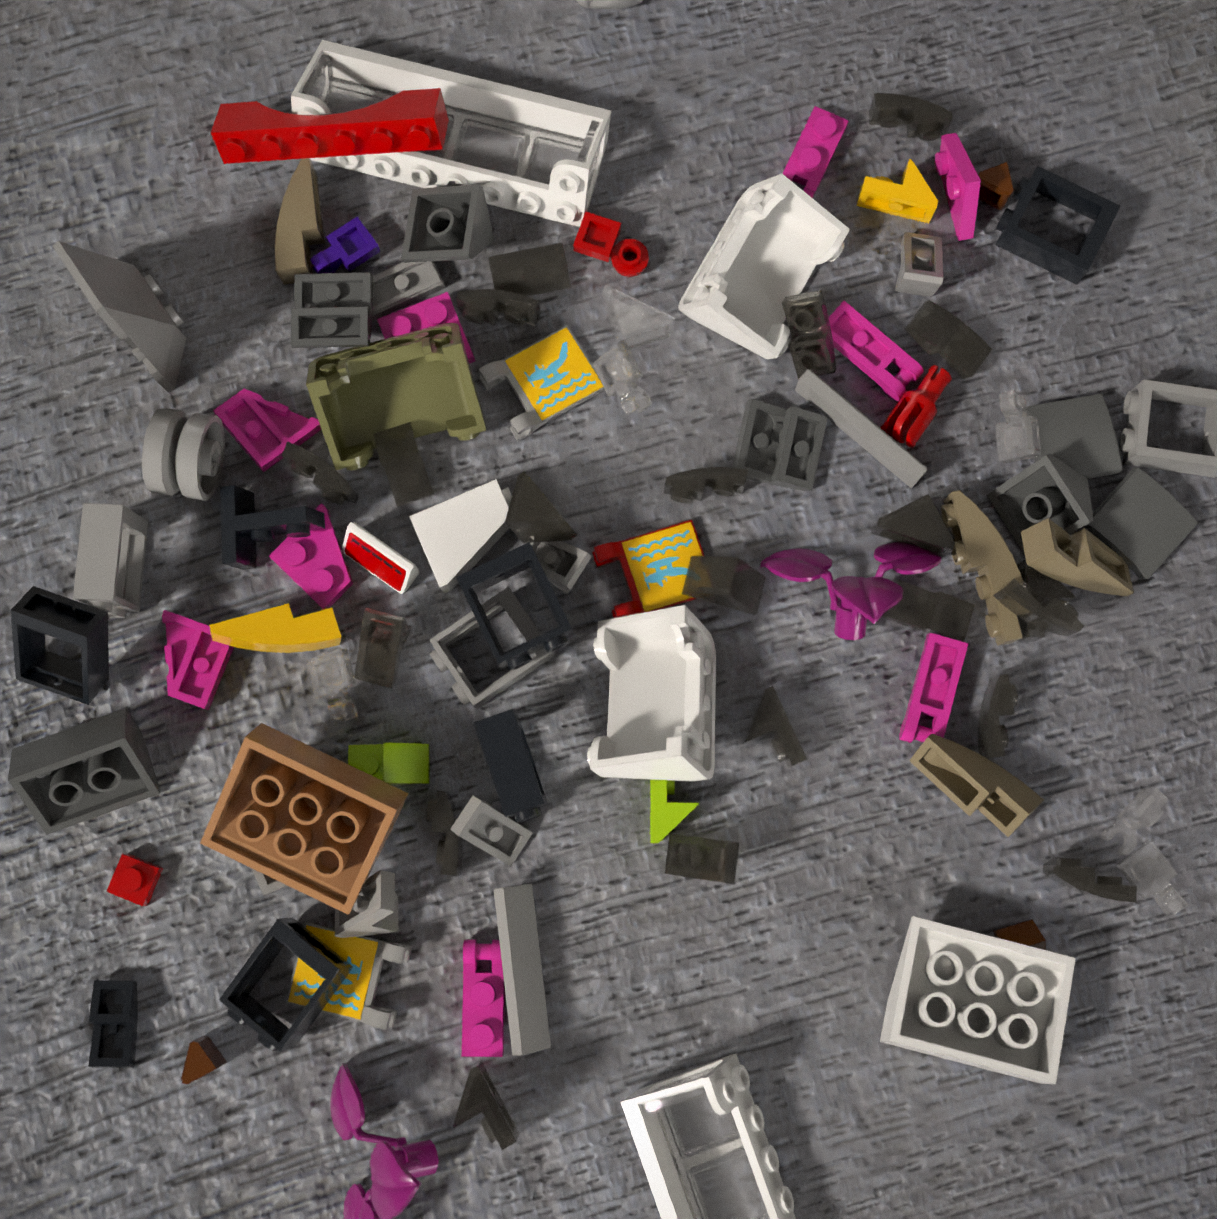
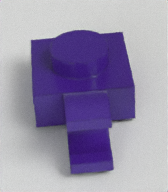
[310,217,380,274]

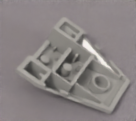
[52,241,186,393]

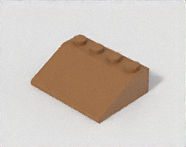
[200,723,409,915]

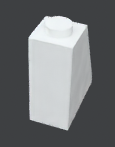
[409,479,517,594]

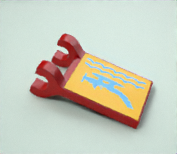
[592,520,717,618]

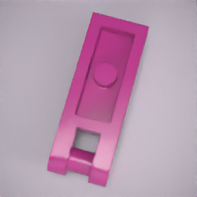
[782,106,849,198]
[817,301,924,401]
[899,633,968,743]
[462,939,505,1057]

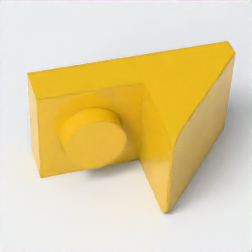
[856,159,938,224]

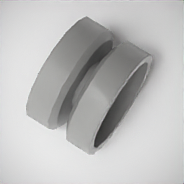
[142,408,225,501]

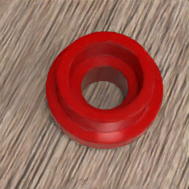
[611,239,649,277]

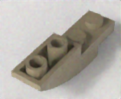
[941,490,1028,646]

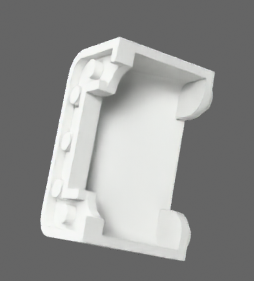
[678,174,850,359]
[587,605,716,781]

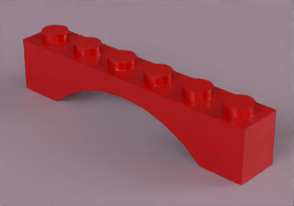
[211,88,449,164]

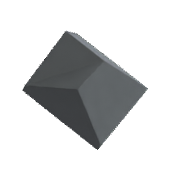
[401,184,494,263]
[986,453,1093,554]

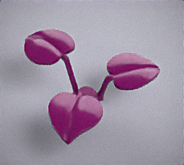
[760,542,942,640]
[330,1063,438,1219]

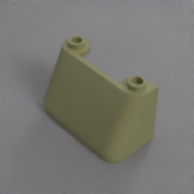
[306,323,486,470]

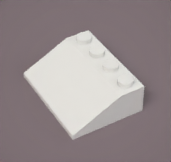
[880,916,1076,1084]

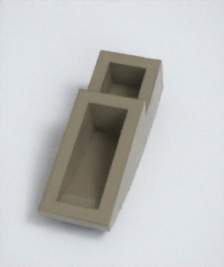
[275,158,325,285]
[1021,518,1134,596]
[909,734,1044,837]

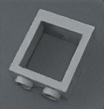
[1119,379,1217,478]
[73,503,148,618]
[429,586,555,709]

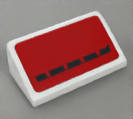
[342,522,419,594]

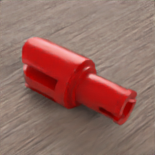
[880,365,952,449]

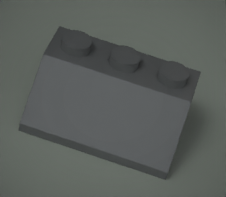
[8,708,160,835]

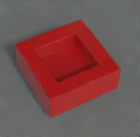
[573,211,621,263]
[106,854,163,906]

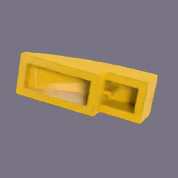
[209,603,342,653]

